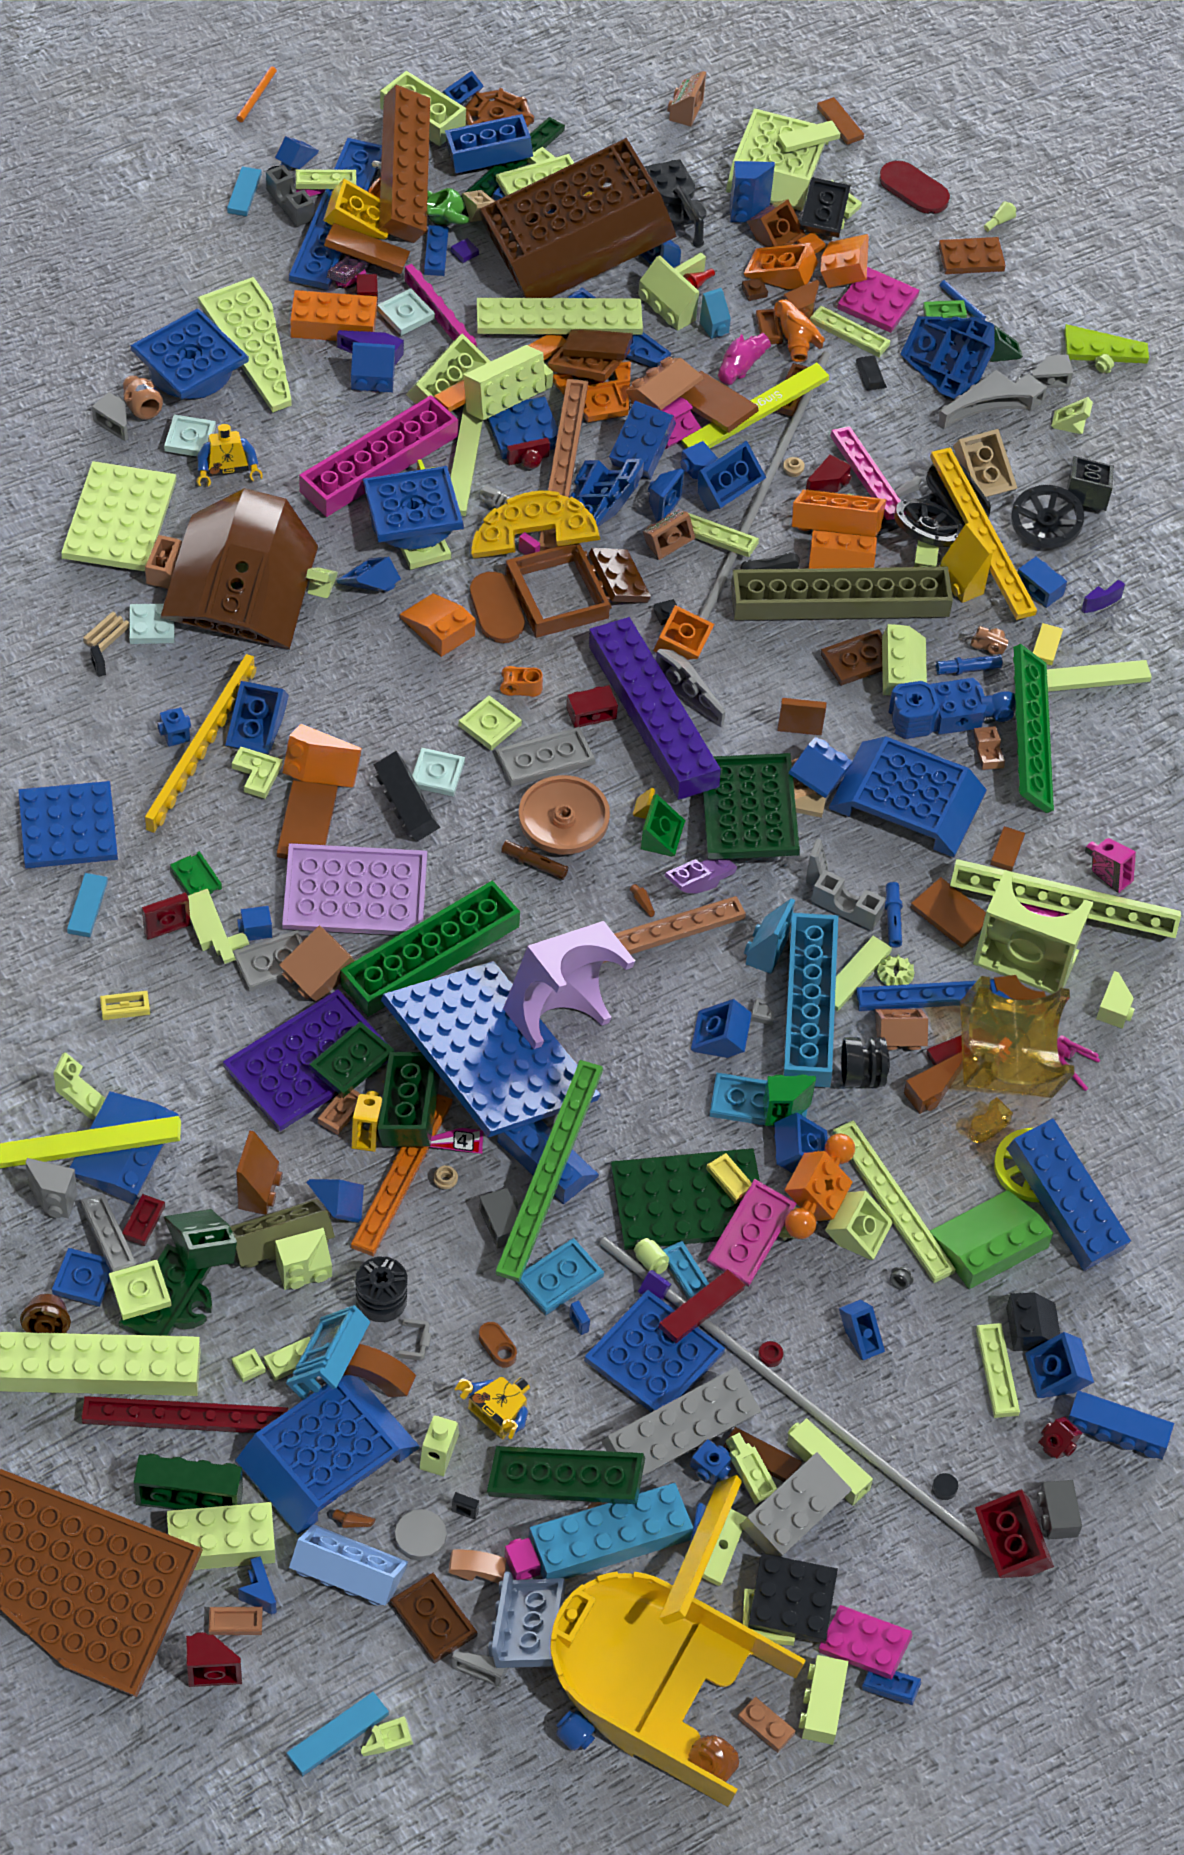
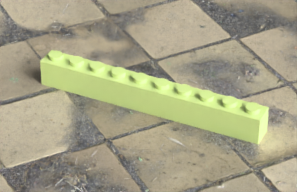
[950,859,1181,938]

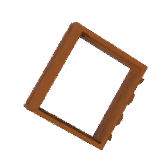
[505,543,612,638]

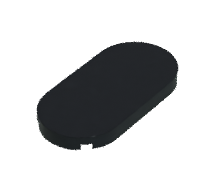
[926,464,991,526]

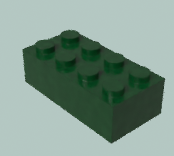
[378,1052,440,1146]
[133,1453,243,1510]

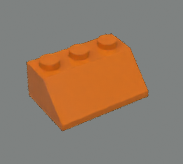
[808,530,877,569]

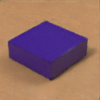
[451,238,479,263]
[638,1270,671,1301]

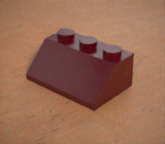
[975,1489,1054,1578]

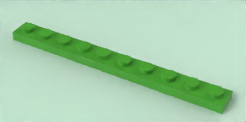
[496,1060,603,1282]

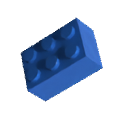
[609,401,676,480]

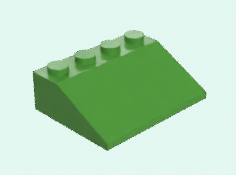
[930,1190,1053,1290]

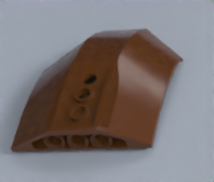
[161,488,318,650]

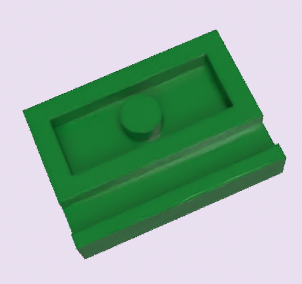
[170,851,222,896]

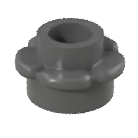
[890,1267,914,1290]

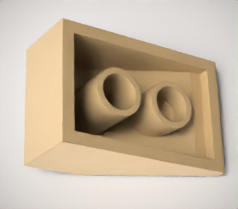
[953,429,1017,497]

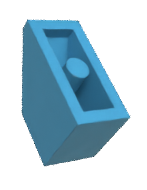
[700,288,731,339]

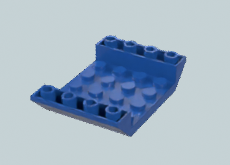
[829,736,987,857]
[235,1375,420,1536]

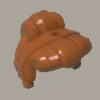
[688,1735,740,1782]

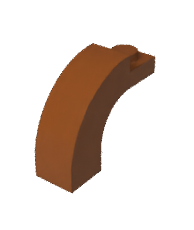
[343,1344,416,1397]

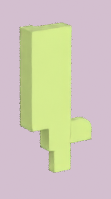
[188,889,249,964]

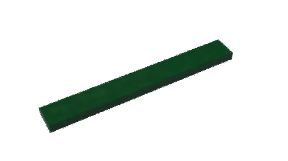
[461,117,565,217]

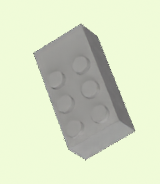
[740,1452,852,1557]

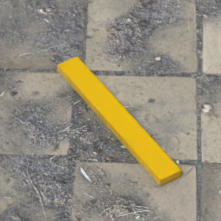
[659,1475,742,1625]

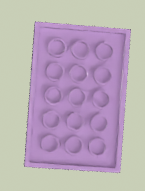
[282,843,427,935]

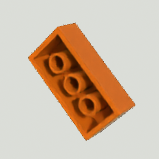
[290,290,377,341]

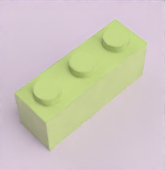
[799,1655,848,1745]

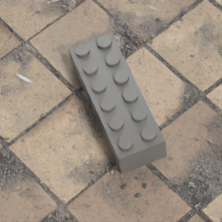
[601,1367,761,1478]

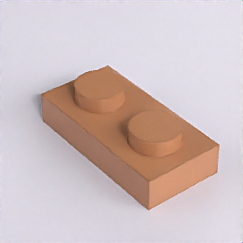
[318,1090,361,1135]
[738,1696,796,1753]

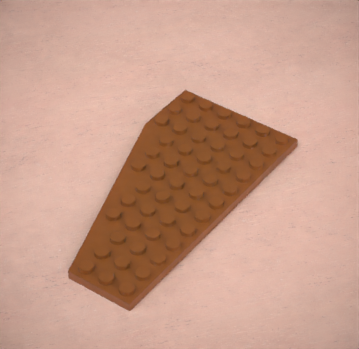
[0,1469,203,1697]

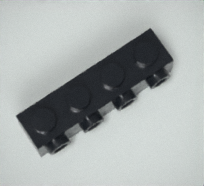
[373,751,441,842]

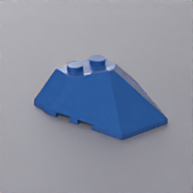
[900,316,994,399]
[570,459,644,527]

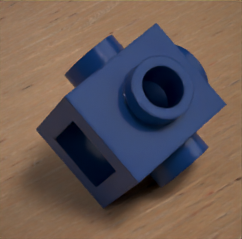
[157,707,191,747]
[690,1439,732,1485]

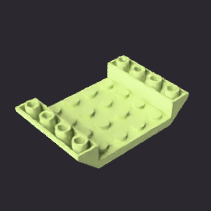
[726,108,829,211]

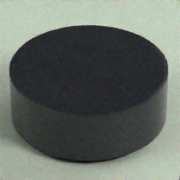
[932,1473,959,1500]

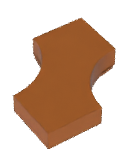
[993,975,1050,1016]

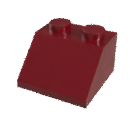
[186,1632,242,1687]

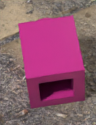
[504,1538,541,1580]

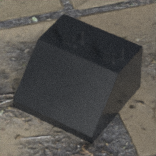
[1006,1292,1060,1351]

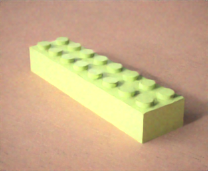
[0,1332,201,1396]

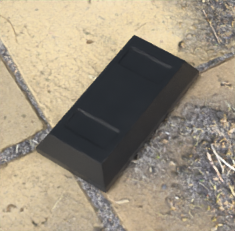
[856,355,887,391]

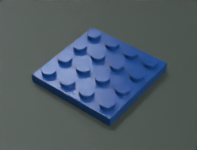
[18,781,118,869]
[584,1290,725,1412]

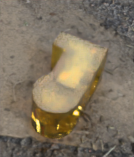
[969,1097,1013,1143]

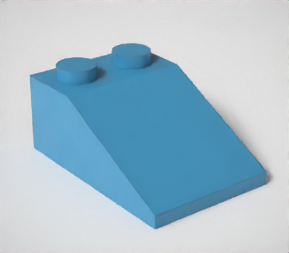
[744,899,795,974]

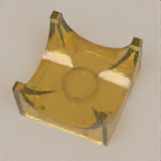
[960,976,1075,1098]

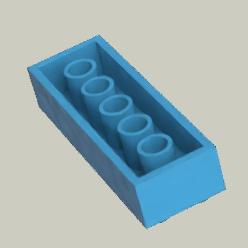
[528,1483,693,1580]

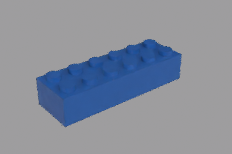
[1006,1118,1131,1271]

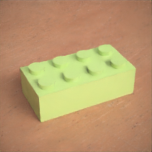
[380,71,466,146]
[464,345,546,420]
[167,1502,276,1570]

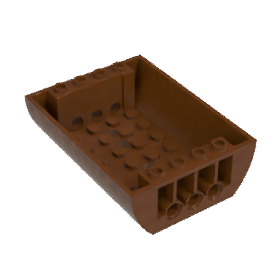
[479,138,677,298]

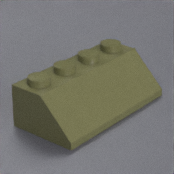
[230,1199,335,1268]

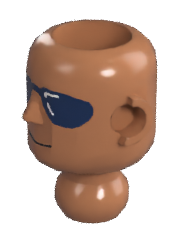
[123,375,163,420]

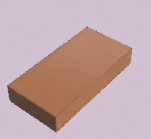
[209,1607,263,1635]

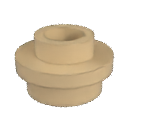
[783,457,805,477]
[434,1165,458,1189]

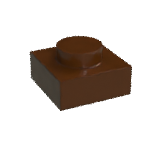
[741,277,768,301]

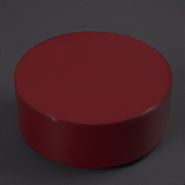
[758,1341,784,1367]

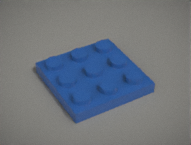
[487,396,559,459]

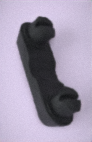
[740,552,800,570]

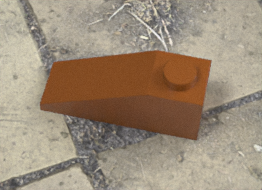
[904,1050,967,1114]

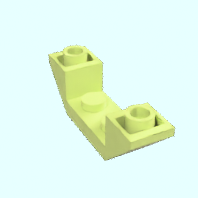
[53,1052,106,1120]

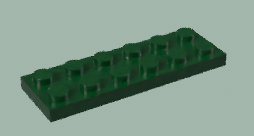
[487,1446,645,1504]

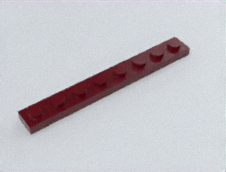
[82,1396,288,1433]

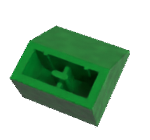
[763,1074,816,1126]

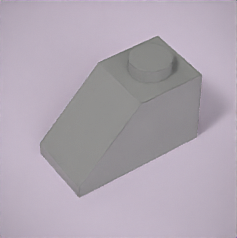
[1031,355,1073,388]
[92,392,128,441]

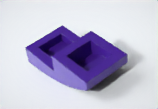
[1081,579,1125,613]

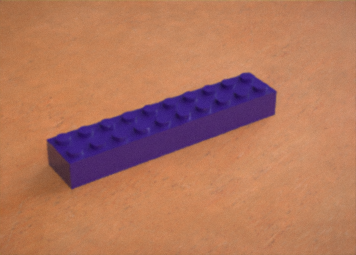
[589,617,721,800]

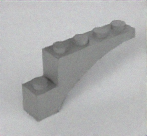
[938,370,1047,429]

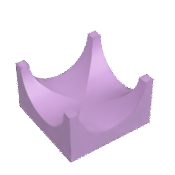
[503,921,635,1049]

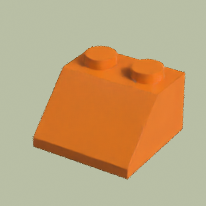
[653,605,715,660]

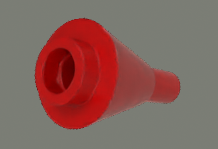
[683,268,715,289]

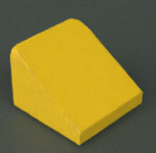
[633,788,655,819]

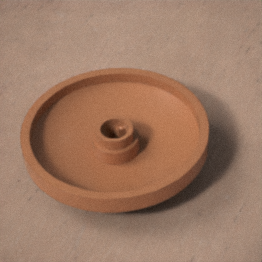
[519,775,610,854]

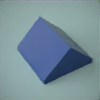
[306,1179,364,1223]

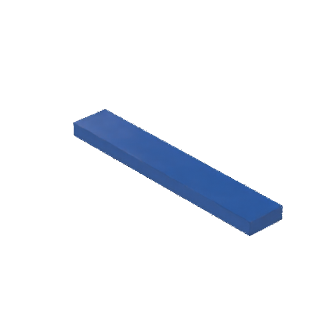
[856,980,997,1011]

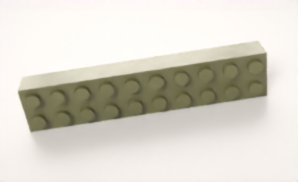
[731,567,953,620]

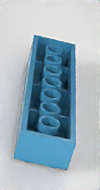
[784,913,838,1087]

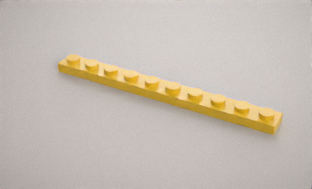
[930,447,1037,620]
[145,654,257,833]

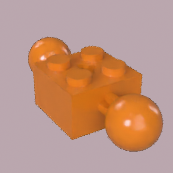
[785,1133,855,1239]

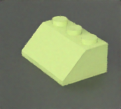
[638,256,699,331]
[882,624,927,695]

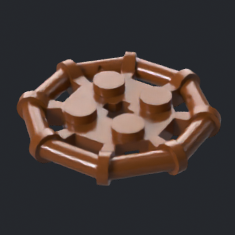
[465,88,534,127]

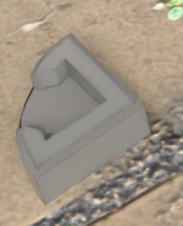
[751,997,774,1026]

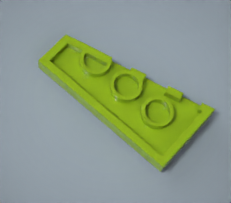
[1064,324,1149,364]

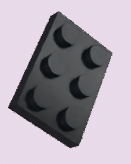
[800,177,851,238]

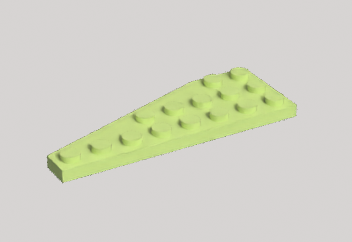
[198,277,292,412]

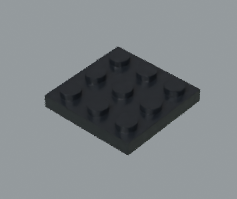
[748,1553,838,1644]

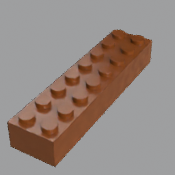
[379,84,430,243]

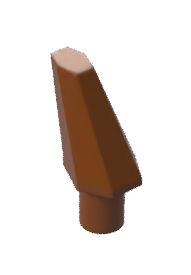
[630,884,655,917]
[332,1509,376,1528]

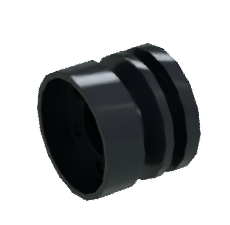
[841,1037,890,1087]
[356,1256,408,1322]

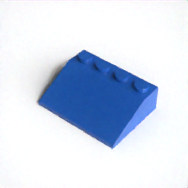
[70,1091,179,1205]

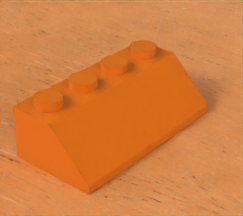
[792,489,886,537]

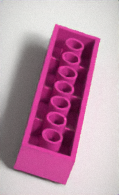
[299,395,458,517]

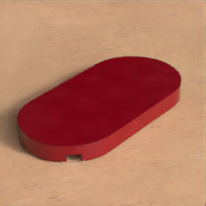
[880,161,950,214]

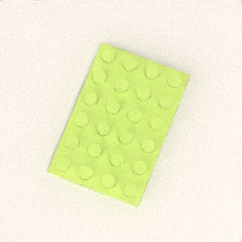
[61,461,176,572]

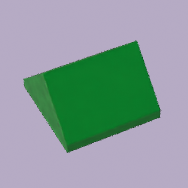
[641,794,686,857]

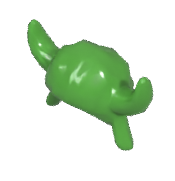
[426,188,470,225]

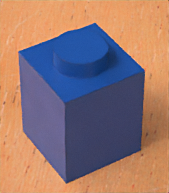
[237,906,272,941]

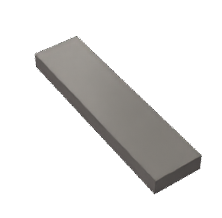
[81,1194,137,1273]

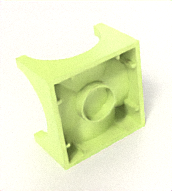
[973,870,1093,997]

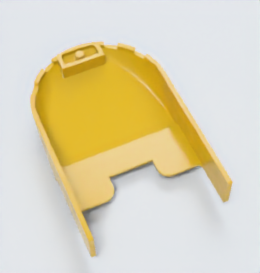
[550,1572,806,1807]

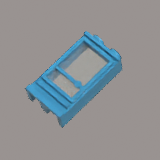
[286,1305,370,1400]

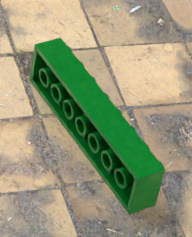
[341,880,520,1017]

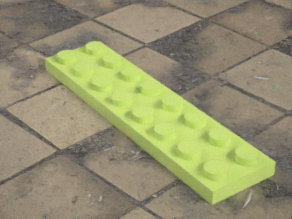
[477,298,643,335]

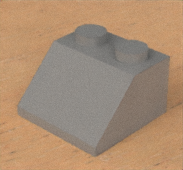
[26,1158,78,1219]

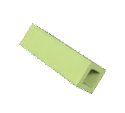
[787,1418,873,1506]

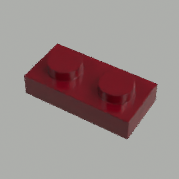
[122,1194,165,1246]

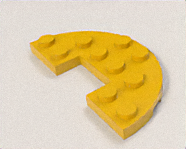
[471,491,600,558]

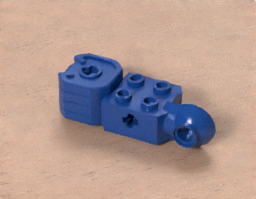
[888,678,1016,739]

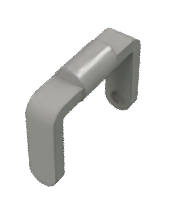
[396,1319,431,1360]

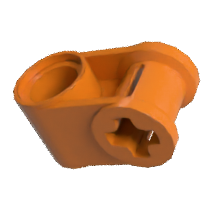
[500,666,543,697]

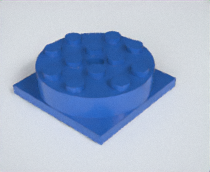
[131,308,249,400]
[363,466,464,550]

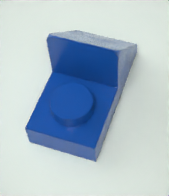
[238,1556,277,1614]

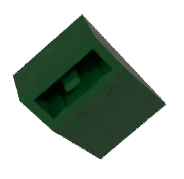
[164,1209,237,1271]

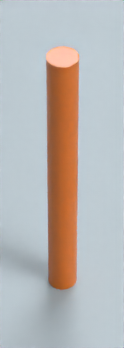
[236,66,277,122]

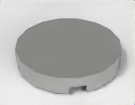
[395,1509,447,1560]

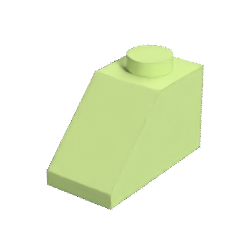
[1096,971,1135,1029]

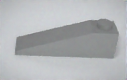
[656,649,725,727]

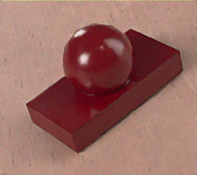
[507,438,550,469]

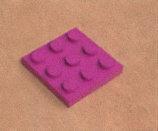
[837,267,920,333]

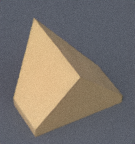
[462,190,495,222]

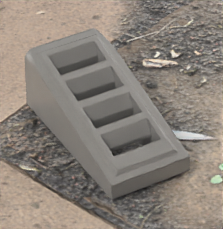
[806,839,828,885]
[452,1652,508,1687]

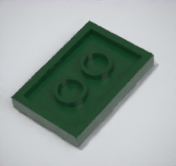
[309,1022,394,1098]

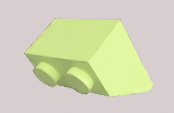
[825,1191,893,1260]

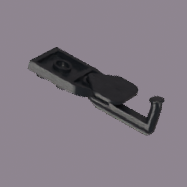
[644,159,707,248]

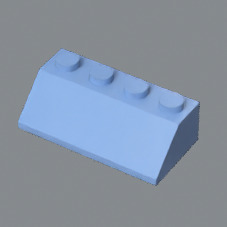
[289,1524,408,1606]

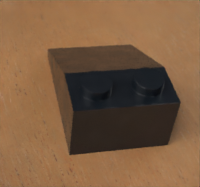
[1067,456,1114,511]

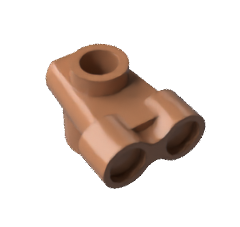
[970,626,1009,654]

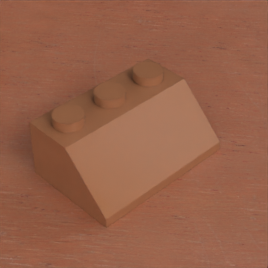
[626,357,704,410]

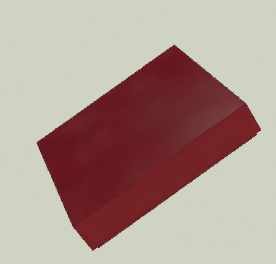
[142,892,191,940]

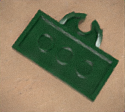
[119,1244,212,1336]

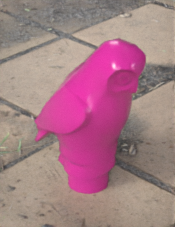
[718,333,771,385]

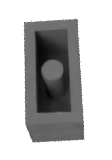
[479,1188,519,1249]
[1037,1480,1082,1540]

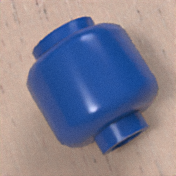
[556,1710,595,1751]

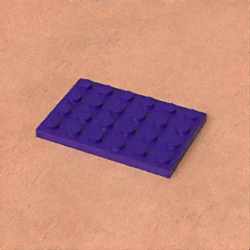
[223,990,388,1132]

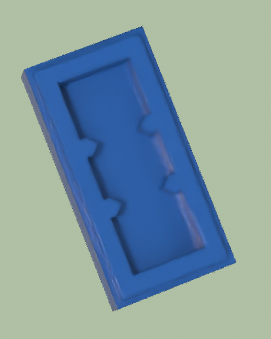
[862,1671,921,1705]

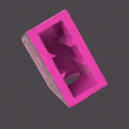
[1085,838,1136,893]

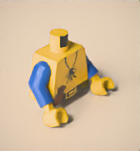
[196,424,263,487]
[454,1377,530,1440]

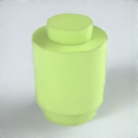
[634,1238,669,1274]

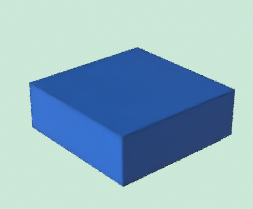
[569,1300,590,1335]

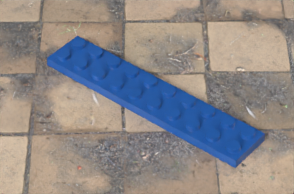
[289,138,382,290]

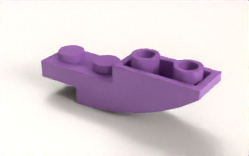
[665,859,737,893]

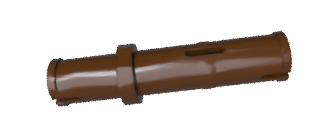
[501,839,569,880]

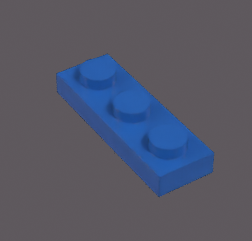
[424,225,449,276]

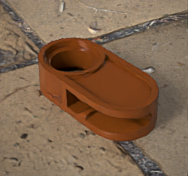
[479,1322,517,1368]

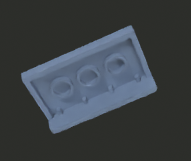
[488,1572,566,1668]

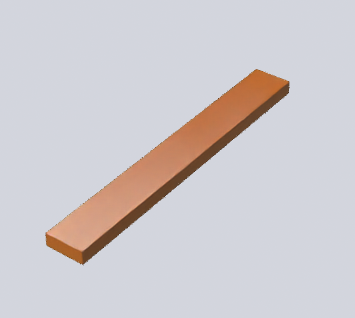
[434,334,567,412]
[351,1094,453,1257]

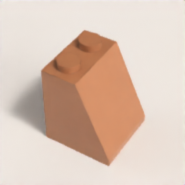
[279,925,356,1001]

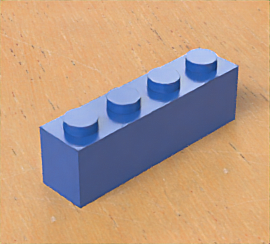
[1068,1390,1174,1460]

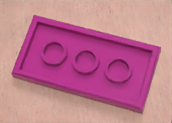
[706,1179,797,1287]

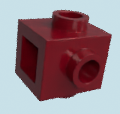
[1038,1417,1083,1459]

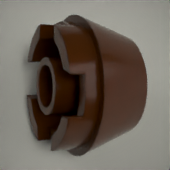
[20,1294,71,1333]

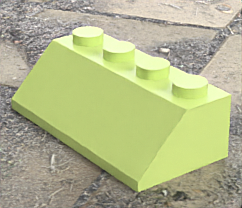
[406,334,491,404]

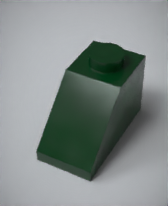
[990,325,1023,362]

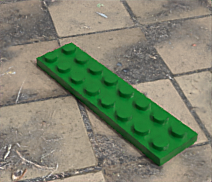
[1013,644,1054,813]

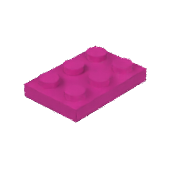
[819,1605,912,1680]

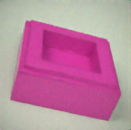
[519,532,540,555]

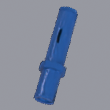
[936,654,1003,675]
[885,882,903,948]

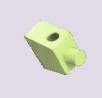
[420,1416,459,1477]

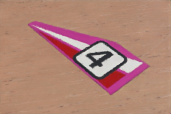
[427,1128,483,1154]

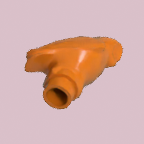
[774,299,825,362]

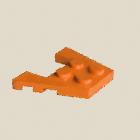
[553,361,631,422]

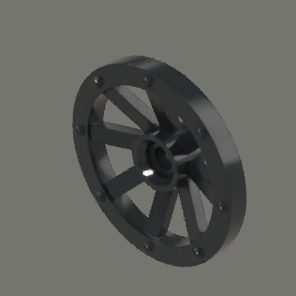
[1011,485,1084,549]
[894,498,964,547]

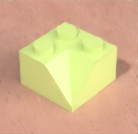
[275,1228,332,1290]

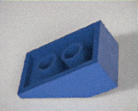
[225,681,289,755]

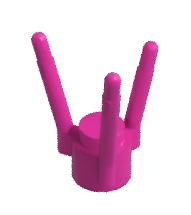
[1052,1035,1100,1091]

